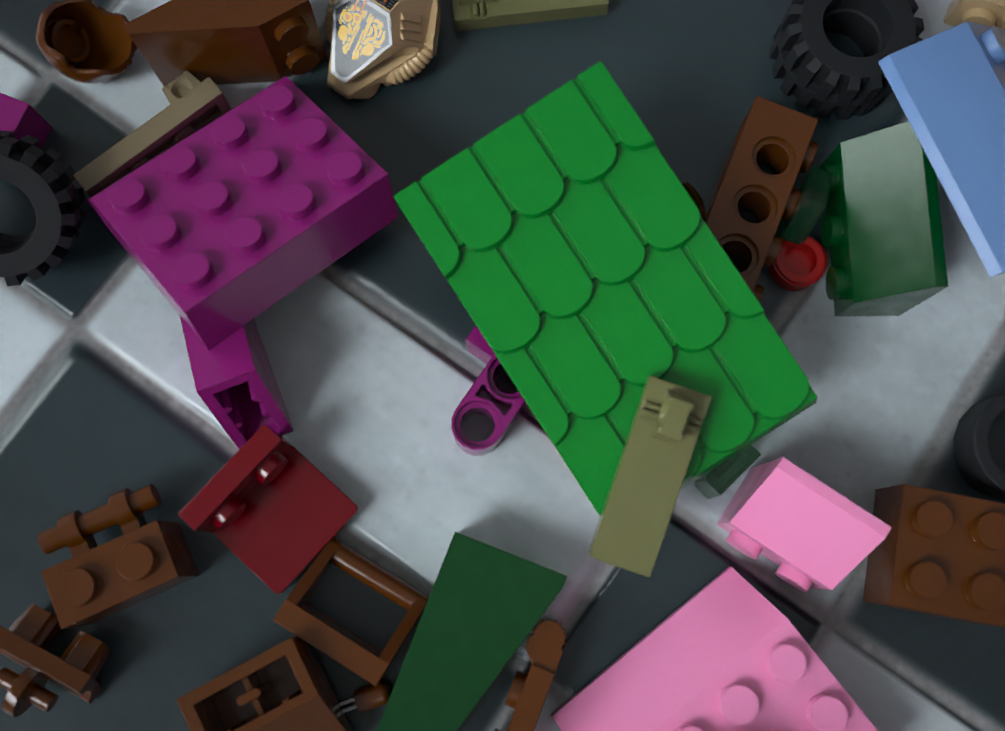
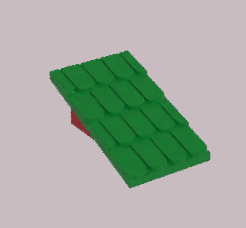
[393,60,818,516]

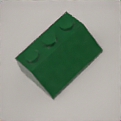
[817,121,948,317]

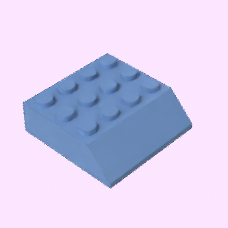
[878,21,1005,278]

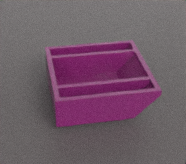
[86,76,398,350]

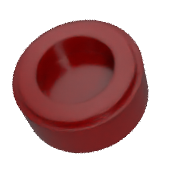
[768,234,827,291]

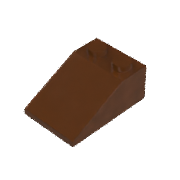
[123,0,327,86]

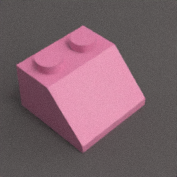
[716,457,892,593]

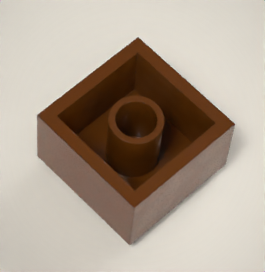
[863,484,1005,628]

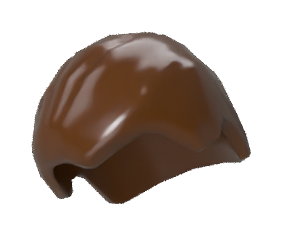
[36,0,138,84]

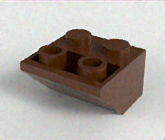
[176,636,352,731]

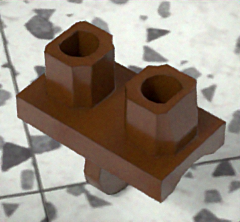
[0,604,111,717]

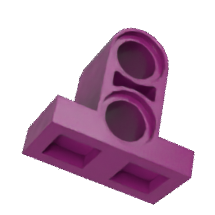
[451,325,527,456]

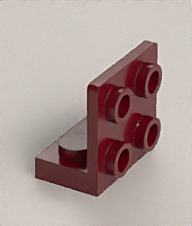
[178,424,358,594]

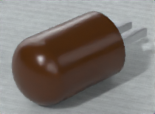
[339,680,392,713]

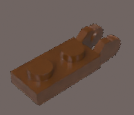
[495,618,567,731]

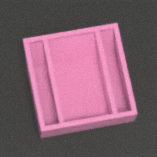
[551,566,878,731]

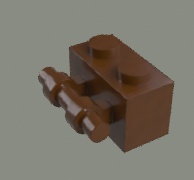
[37,484,199,629]

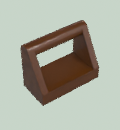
[273,537,429,686]

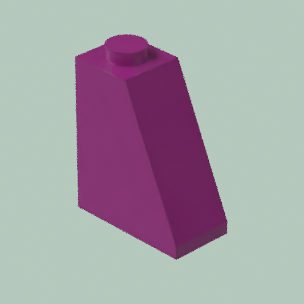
[180,316,294,449]

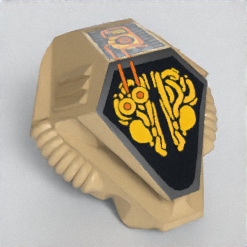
[324,0,441,100]

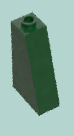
[377,532,567,731]

